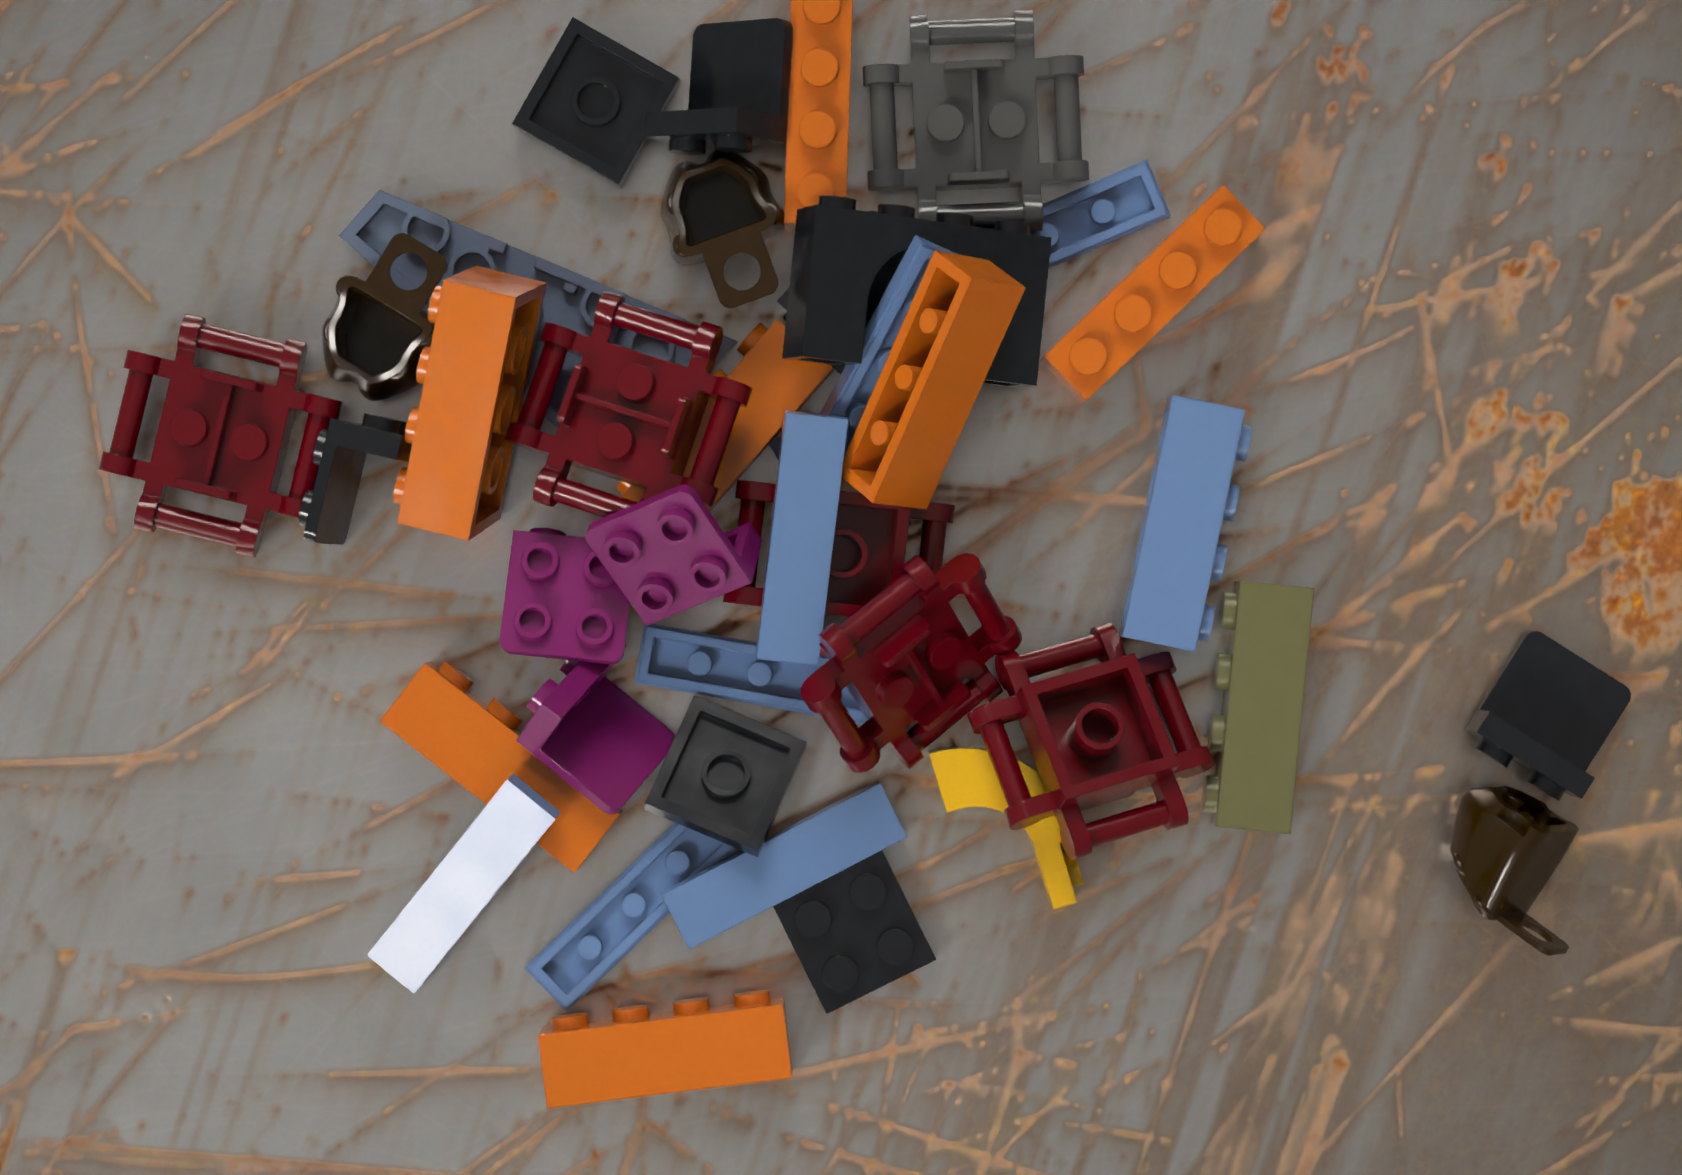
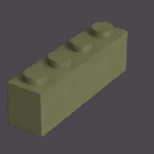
[1202,581,1314,834]

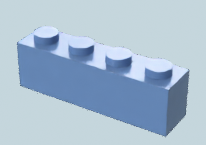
[1119,395,1252,652]

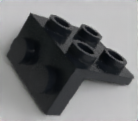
[644,18,793,155]
[299,413,412,545]
[1465,631,1631,801]

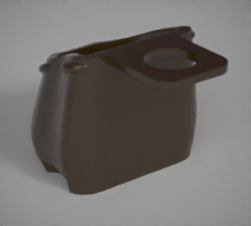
[660,150,784,308]
[322,233,447,401]
[1450,786,1579,956]

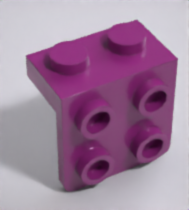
[585,485,763,626]
[500,528,630,664]
[516,644,675,814]

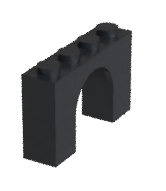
[782,196,1052,388]

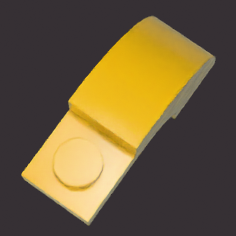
[928,746,1084,909]

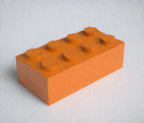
[393,266,547,541]

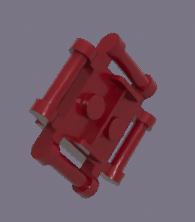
[505,291,753,517]
[99,314,343,558]
[723,480,955,657]
[800,553,1022,773]
[967,622,1215,860]

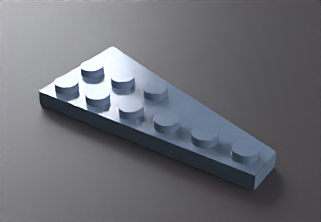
[339,190,738,428]

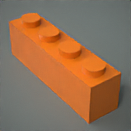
[784,0,853,230]
[1040,185,1265,404]
[842,250,1026,510]
[615,319,833,512]
[379,660,623,873]
[538,990,793,1109]

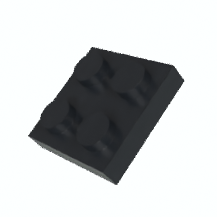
[512,17,680,187]
[645,695,807,857]
[773,850,936,1014]

